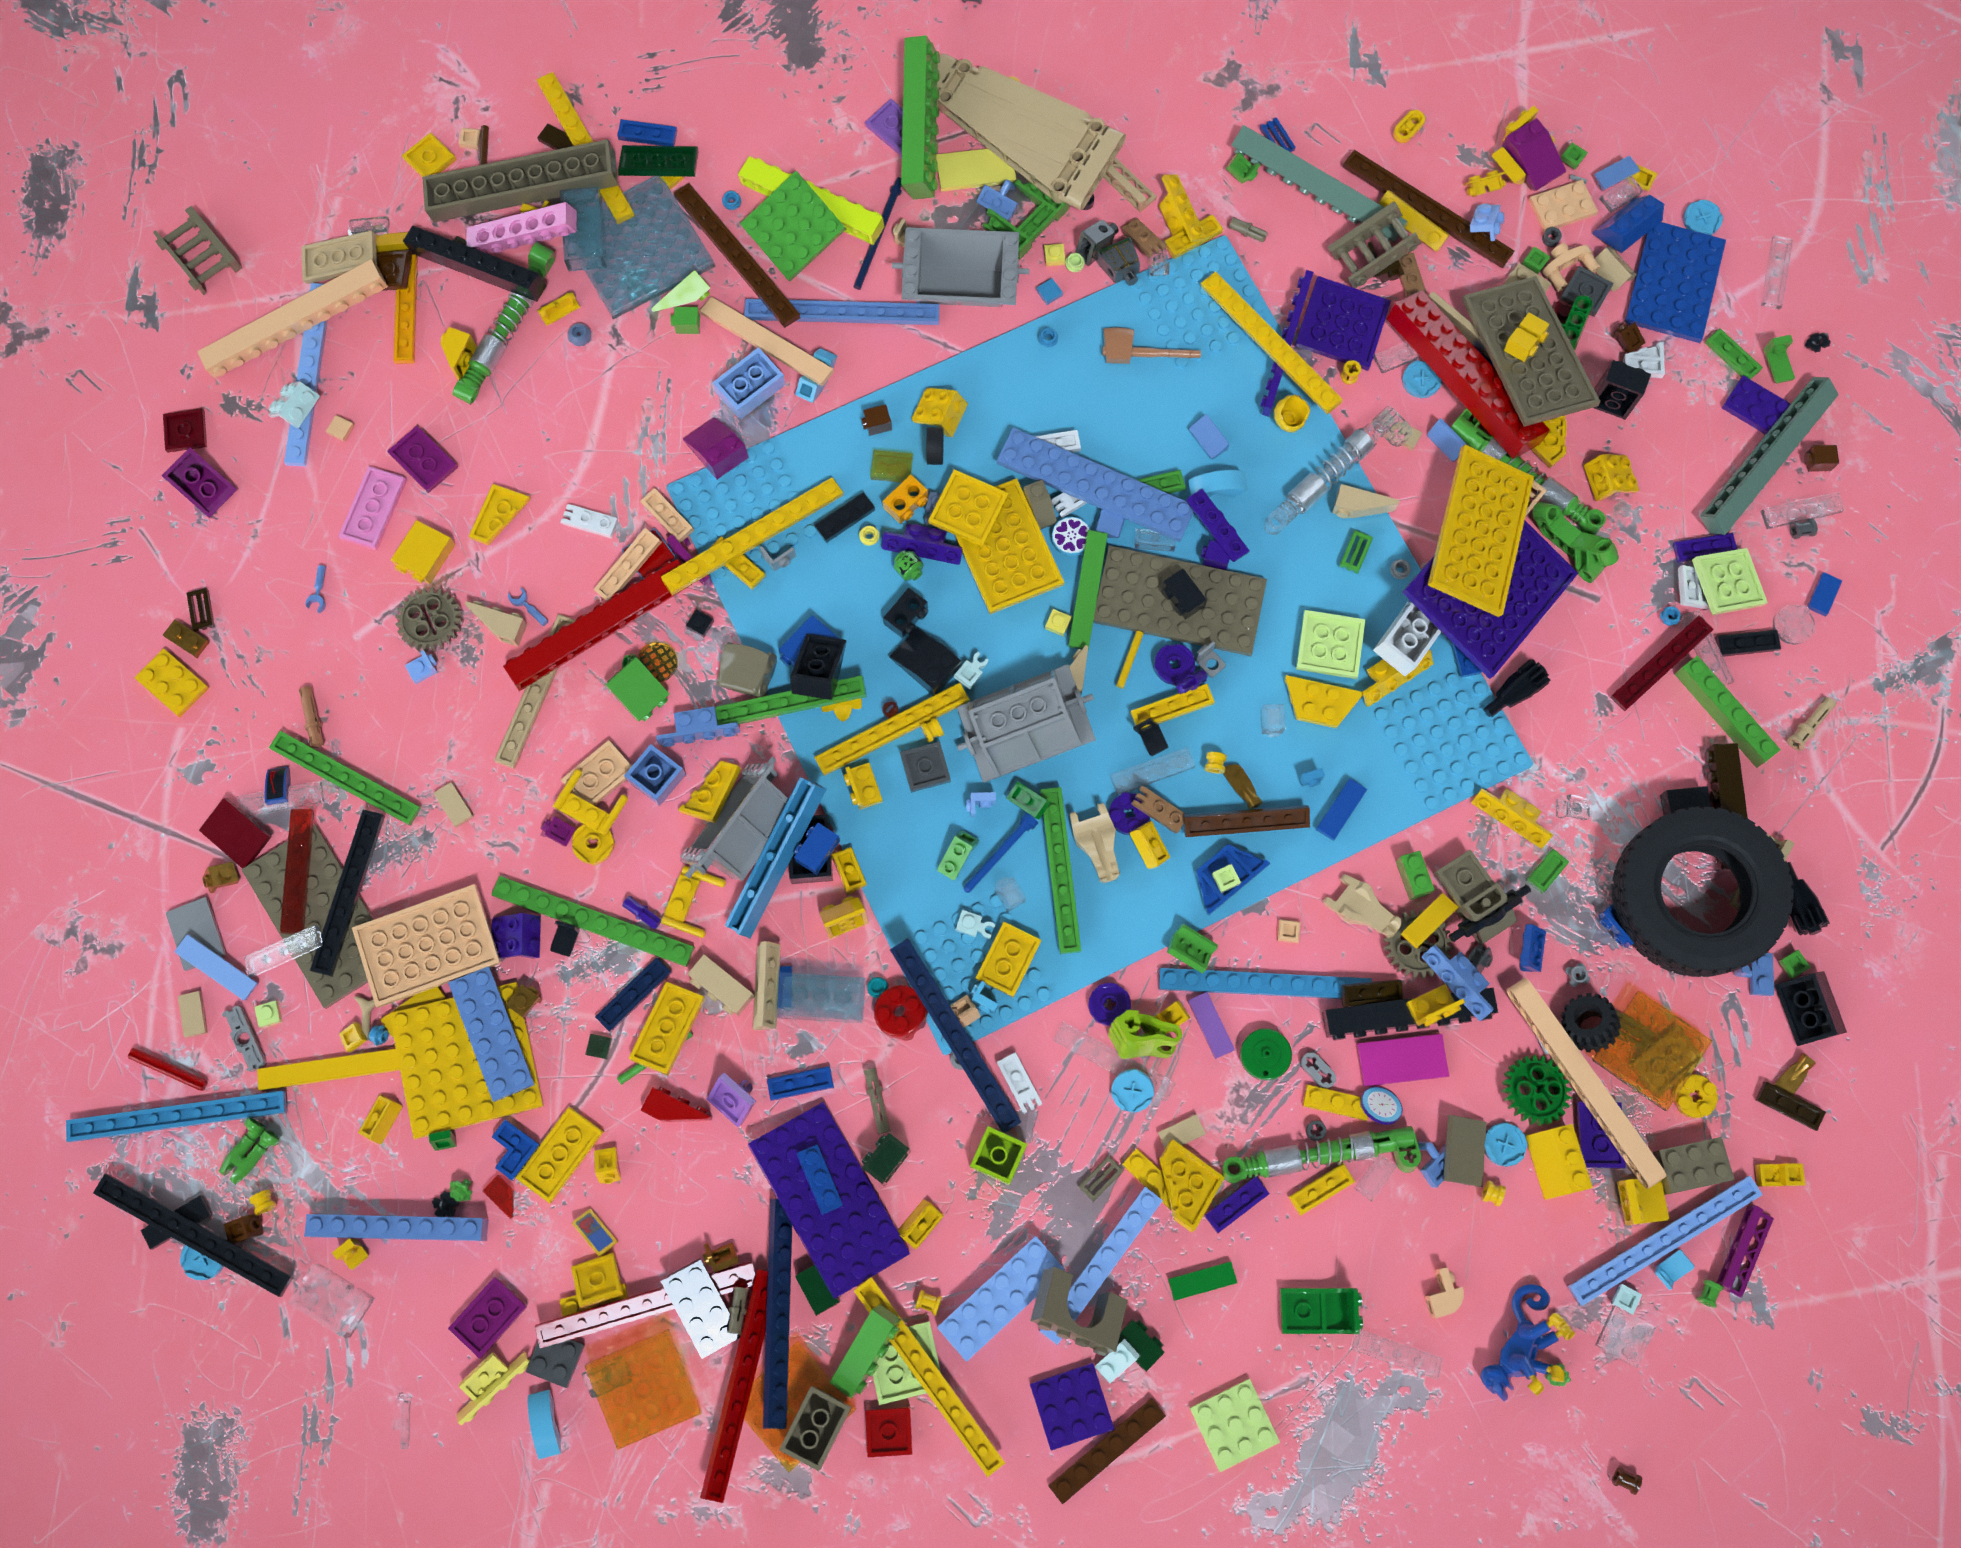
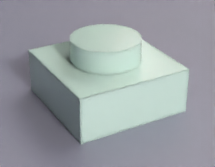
[1611,1284,1642,1315]

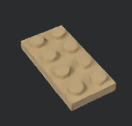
[301,230,377,284]

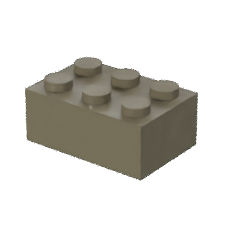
[1652,1137,1735,1195]
[779,1385,852,1471]

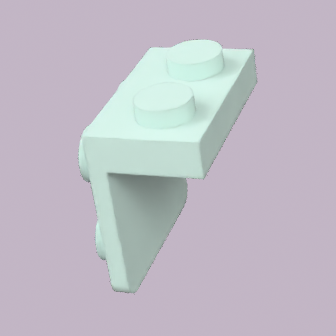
[268,381,320,428]

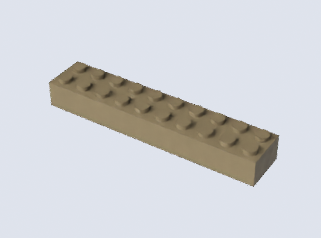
[422,139,619,222]

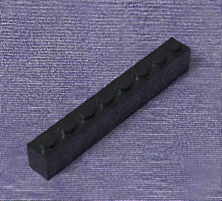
[403,225,547,302]
[1322,987,1498,1041]

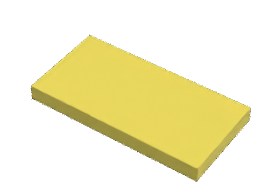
[936,149,1016,192]

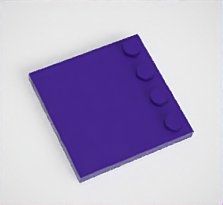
[1294,276,1391,371]

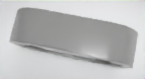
[1300,1052,1336,1089]

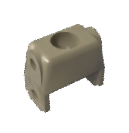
[717,642,777,697]

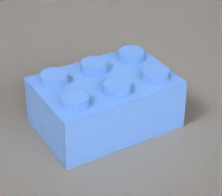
[712,347,786,420]

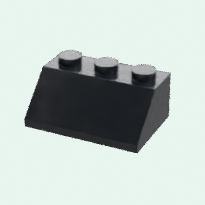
[1775,971,1847,1046]

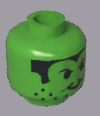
[894,551,924,581]

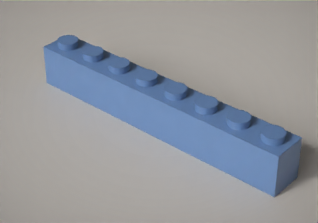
[304,1214,489,1242]

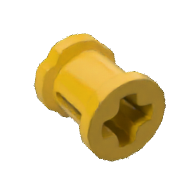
[1340,360,1361,385]
[915,1290,942,1316]

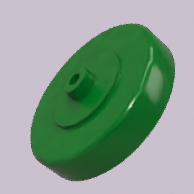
[1240,1028,1292,1081]

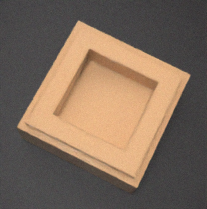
[458,128,481,150]
[326,415,354,442]
[1277,919,1301,944]

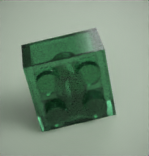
[862,1133,911,1186]

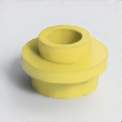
[859,526,879,546]

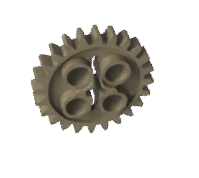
[395,587,463,652]
[1383,910,1453,979]

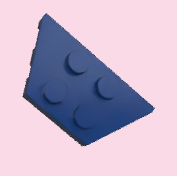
[1196,844,1270,916]

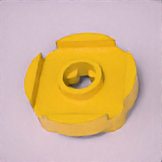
[572,825,615,866]
[1672,1075,1718,1119]

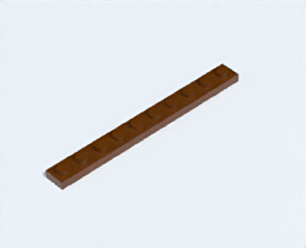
[1343,149,1515,268]
[673,183,800,328]

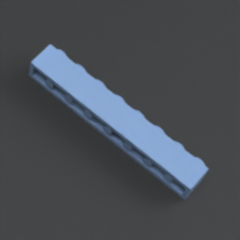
[1039,1187,1163,1345]

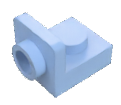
[405,650,438,684]
[966,792,996,817]

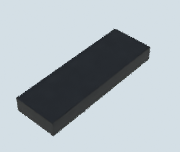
[1715,630,1781,657]
[140,1196,212,1250]

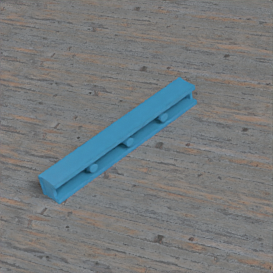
[724,777,827,939]

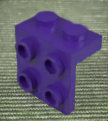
[491,913,541,959]

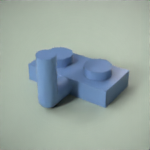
[976,180,1019,221]
[1734,953,1774,997]
[1417,1141,1446,1188]

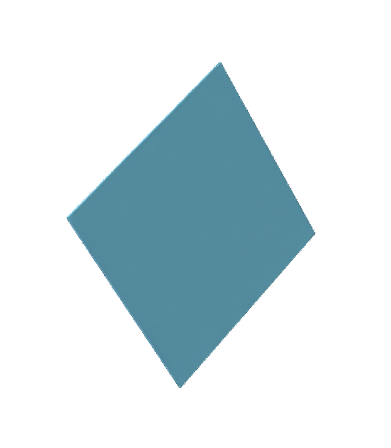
[667,235,1533,1055]

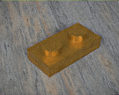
[162,619,210,658]

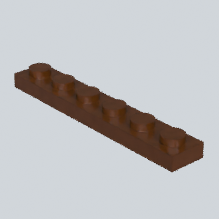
[1184,805,1310,837]
[1048,1398,1166,1505]

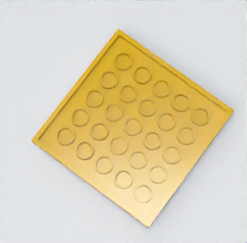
[389,982,544,1140]

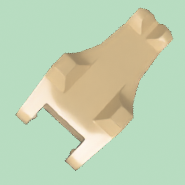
[1069,803,1120,883]
[1323,874,1401,938]

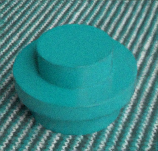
[867,977,888,998]

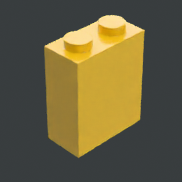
[391,520,455,585]

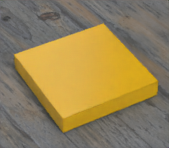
[401,132,457,177]
[571,1253,624,1309]

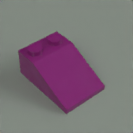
[1502,118,1566,191]
[683,417,749,480]
[161,447,237,518]

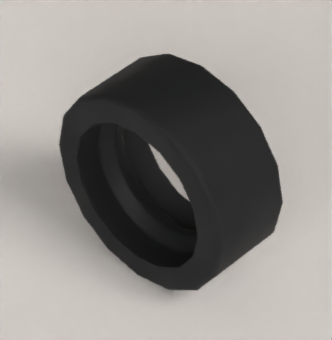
[926,427,944,465]

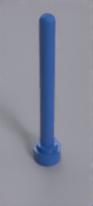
[964,812,1038,893]

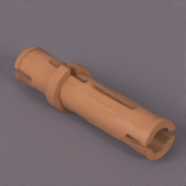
[298,686,324,748]

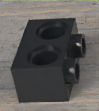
[883,588,929,638]

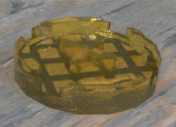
[638,642,678,682]

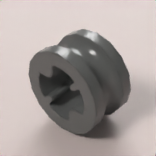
[1542,227,1562,247]
[1306,1121,1327,1141]

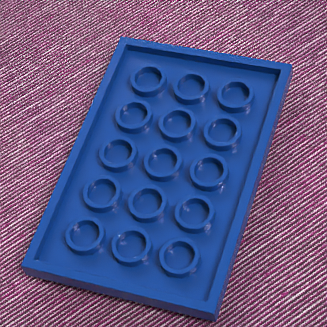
[1624,222,1726,343]

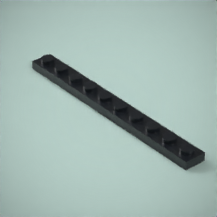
[93,1174,293,1297]

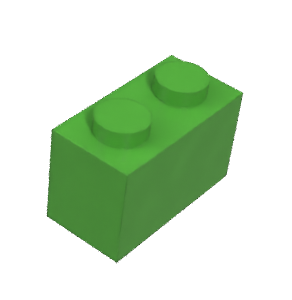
[1396,851,1435,901]

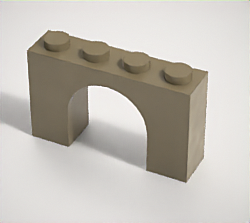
[1030,1267,1128,1355]

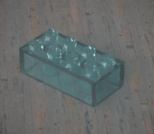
[560,187,607,271]
[777,972,866,1024]

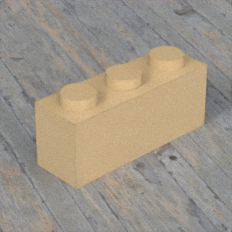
[688,954,755,1016]

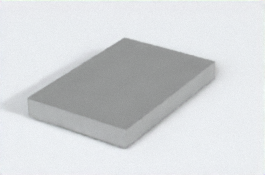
[165,897,227,971]

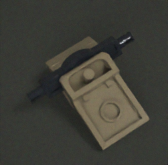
[1435,849,1531,945]

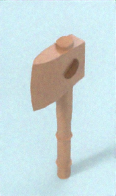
[1103,327,1201,364]

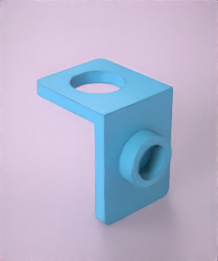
[1655,1250,1694,1290]

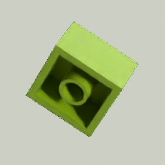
[970,1126,1027,1186]

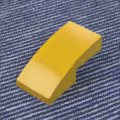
[1755,1163,1805,1187]

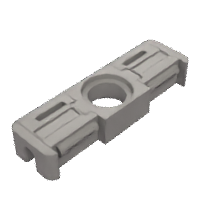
[222,1006,267,1072]

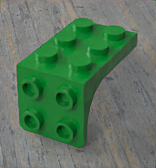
[1280,1288,1363,1334]

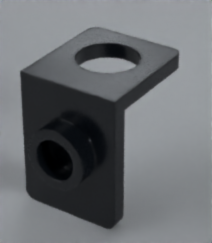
[1133,718,1168,756]
[550,920,580,957]

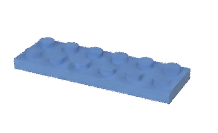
[448,967,535,1102]

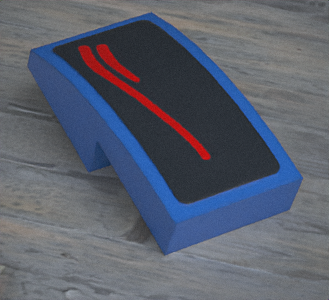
[265,766,290,805]

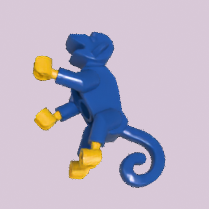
[1481,1284,1575,1402]

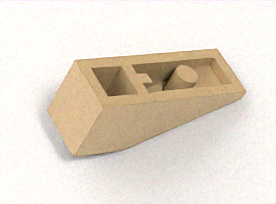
[1332,484,1400,518]

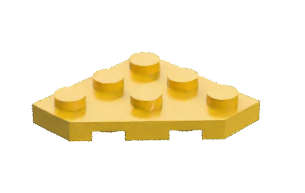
[1531,415,1567,468]
[1159,1139,1224,1233]

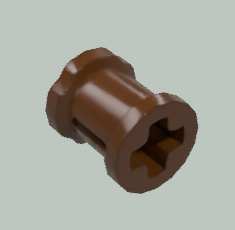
[1612,1466,1642,1495]

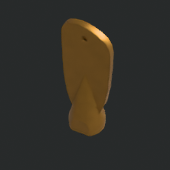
[1223,764,1263,810]
[1774,1053,1816,1095]

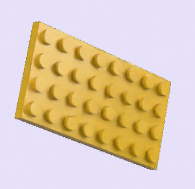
[1428,444,1534,617]

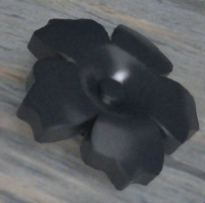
[1805,332,1831,353]
[432,1191,459,1217]

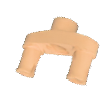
[1542,243,1601,292]

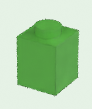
[671,307,700,334]

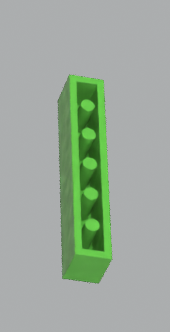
[1674,655,1781,768]

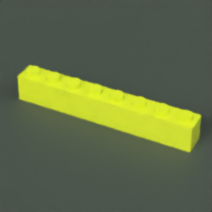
[738,156,885,245]

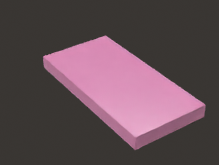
[338,466,407,550]

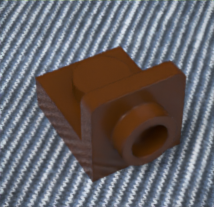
[1610,322,1646,353]
[223,1214,264,1244]

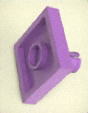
[706,1072,756,1128]

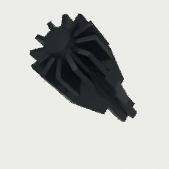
[1483,659,1551,717]
[1788,862,1830,936]

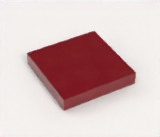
[163,408,207,453]

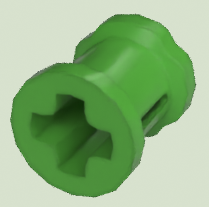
[1696,1279,1724,1309]

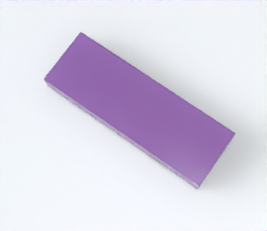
[1188,992,1235,1059]

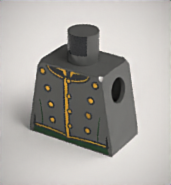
[1075,220,1119,267]
[1097,237,1140,286]

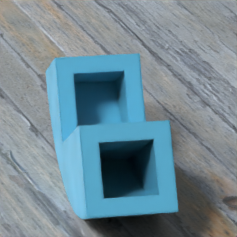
[795,348,837,403]
[1188,470,1248,497]
[527,1389,561,1459]

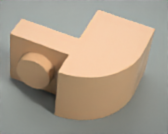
[1424,1267,1464,1318]

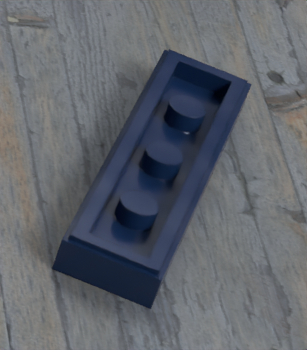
[595,957,672,1033]

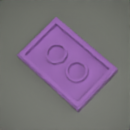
[865,99,903,157]

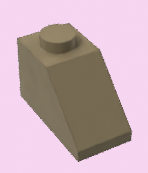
[1023,480,1057,530]

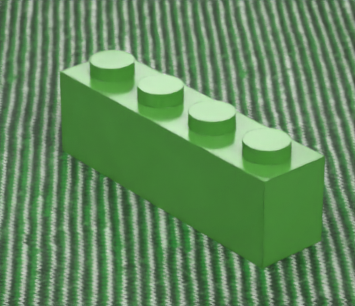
[830,1304,902,1399]

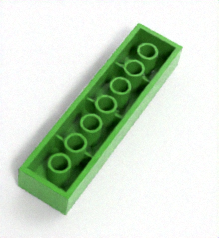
[901,35,940,200]

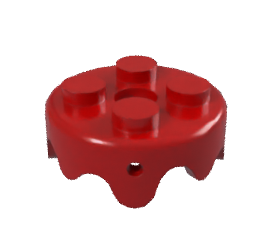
[874,985,928,1041]

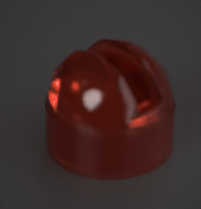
[882,701,899,718]

